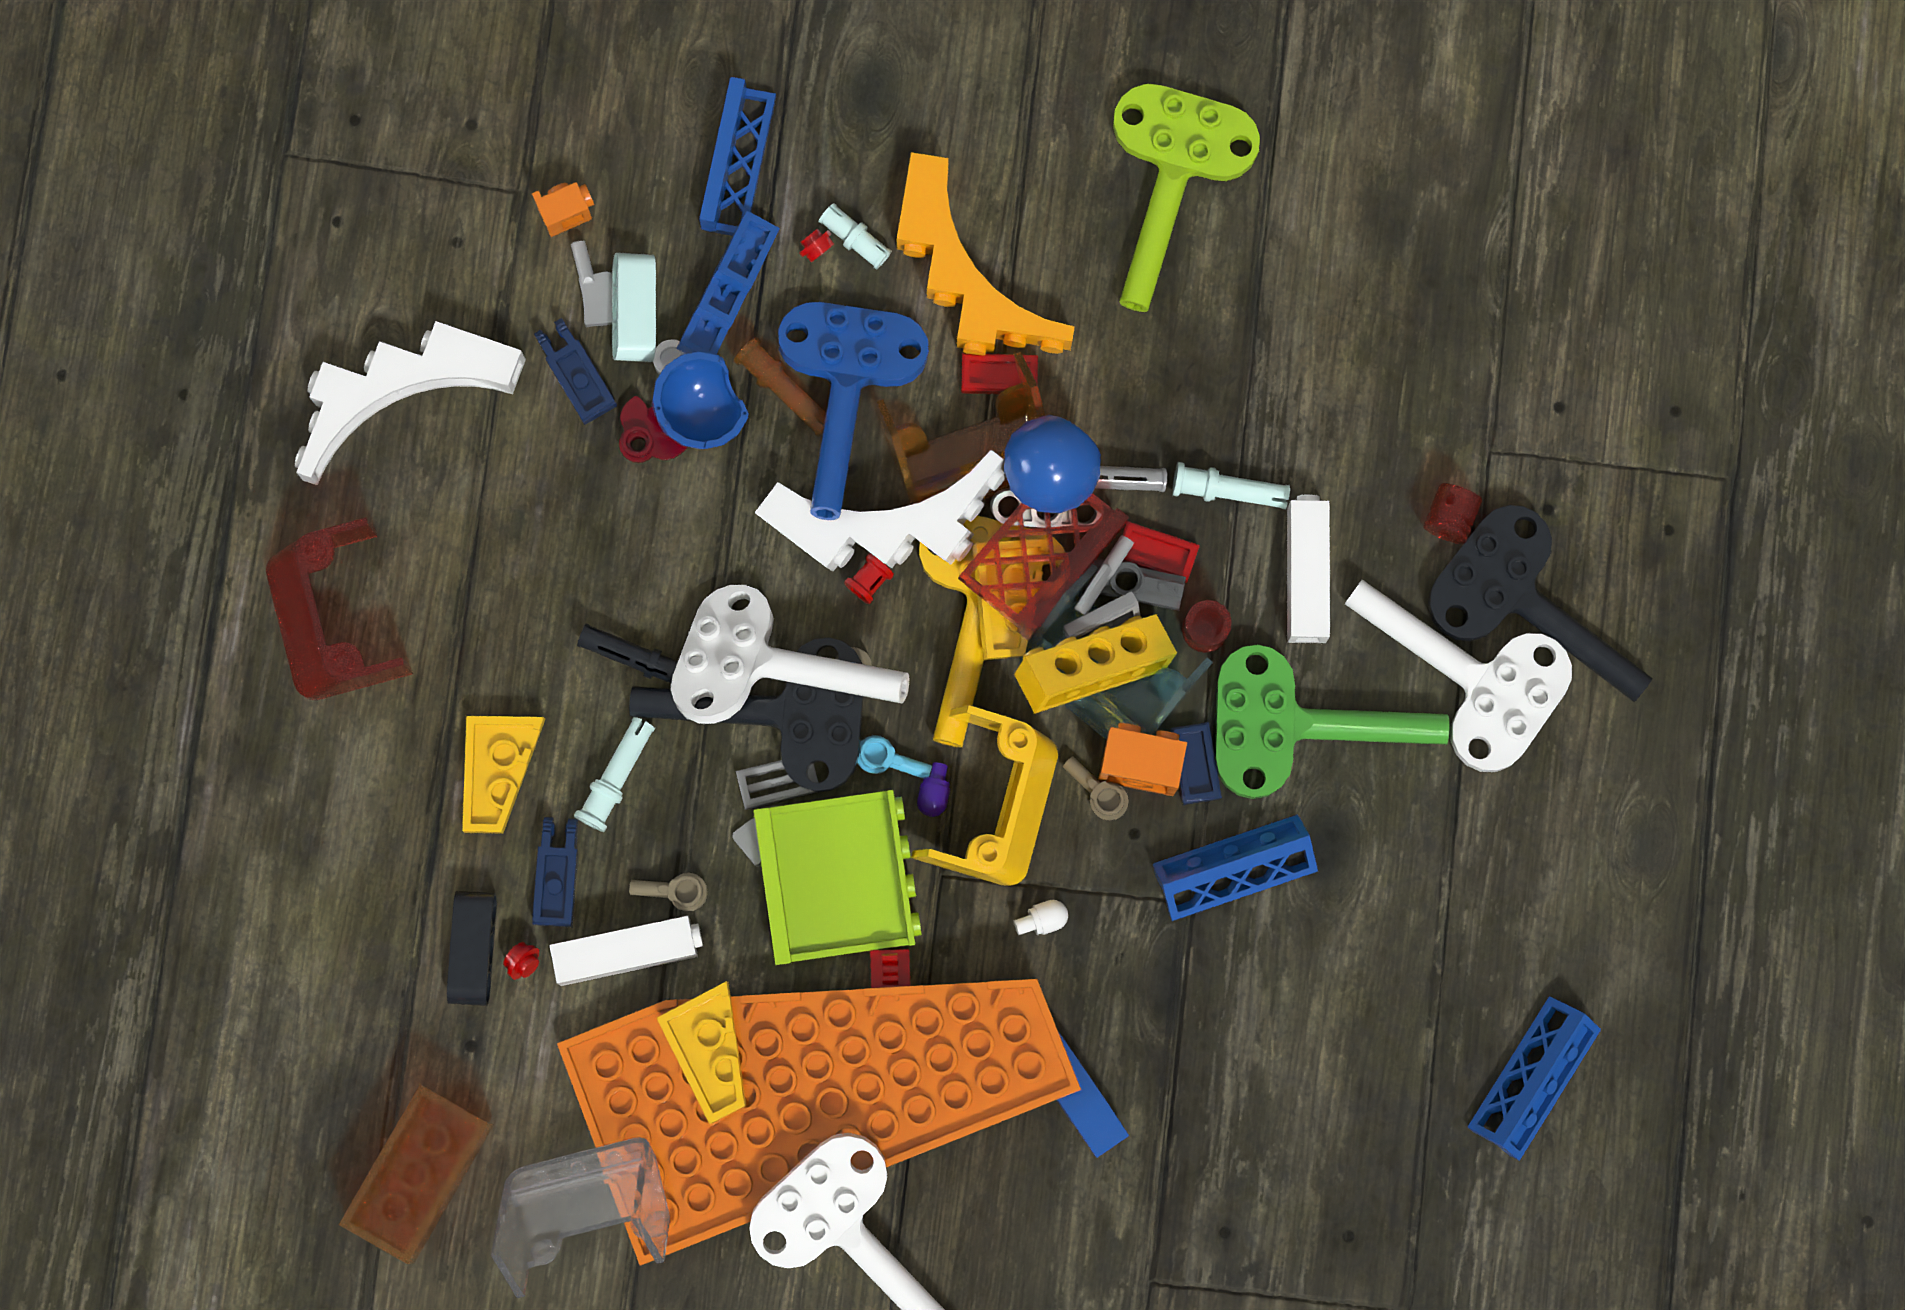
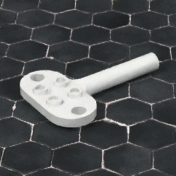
[1345,580,1572,772]
[671,585,909,724]
[749,1133,945,1310]

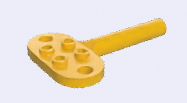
[919,515,1069,747]

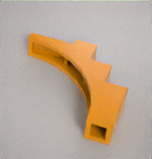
[897,152,1074,355]

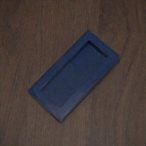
[1170,722,1222,805]

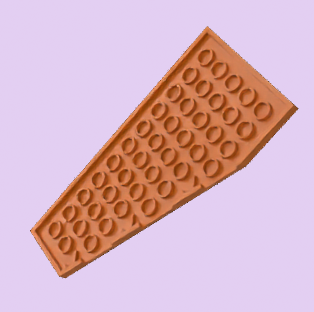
[557,979,1081,1266]

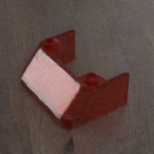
[266,517,413,700]

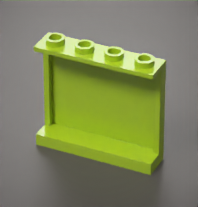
[754,790,922,965]

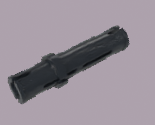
[577,623,678,683]

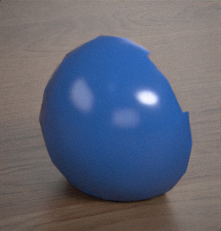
[652,351,749,449]
[1004,415,1101,513]

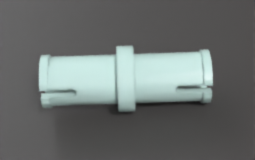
[819,203,892,270]

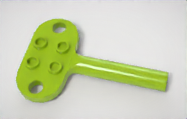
[1113,84,1260,312]

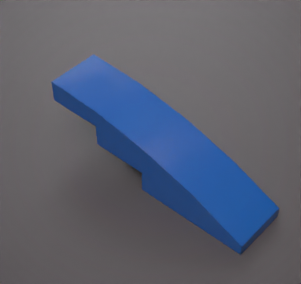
[676,210,780,355]
[1057,1033,1129,1158]

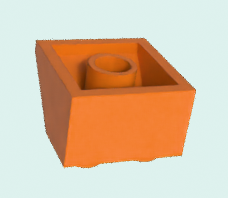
[1098,723,1187,796]

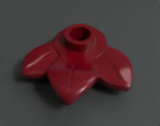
[619,396,688,463]

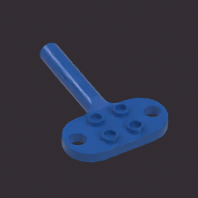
[778,302,929,521]

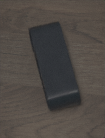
[447,891,497,1006]

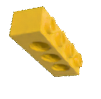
[1014,614,1177,714]

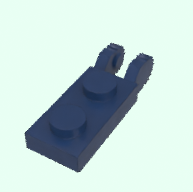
[534,318,617,425]
[532,817,578,928]

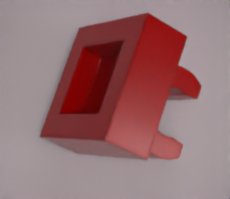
[870,949,910,988]

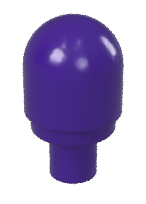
[917,762,951,817]

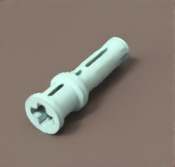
[1172,462,1290,510]
[574,717,655,832]

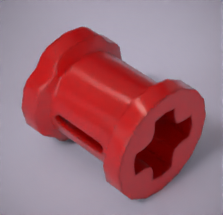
[844,553,894,604]

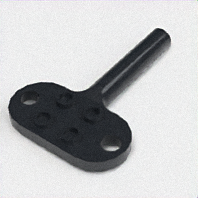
[1428,505,1653,702]
[629,637,864,792]

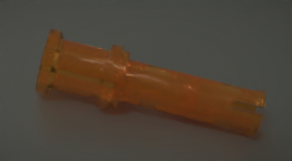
[733,337,826,437]

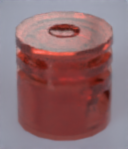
[1423,483,1482,544]
[1182,600,1232,653]

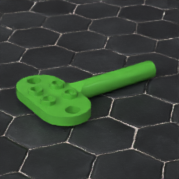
[1215,645,1449,799]

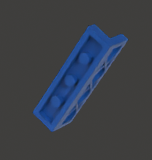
[699,77,776,236]
[1153,815,1318,921]
[1468,996,1601,1161]

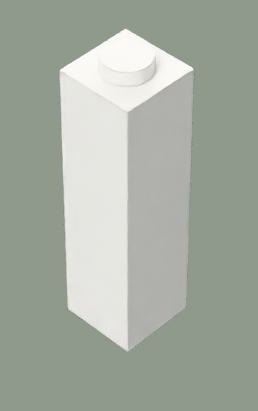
[1287,495,1330,643]
[549,916,703,986]

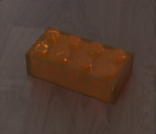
[339,1085,494,1264]

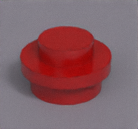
[799,228,834,262]
[503,942,539,980]

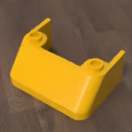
[911,705,1058,886]

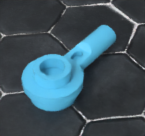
[857,735,932,779]

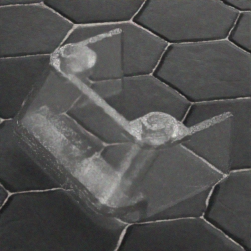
[491,1137,670,1298]

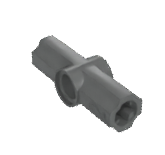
[1066,554,1186,611]

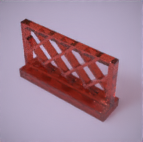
[958,493,1129,640]

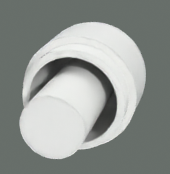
[1014,900,1068,935]

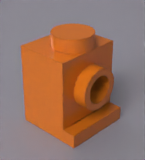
[532,182,594,237]

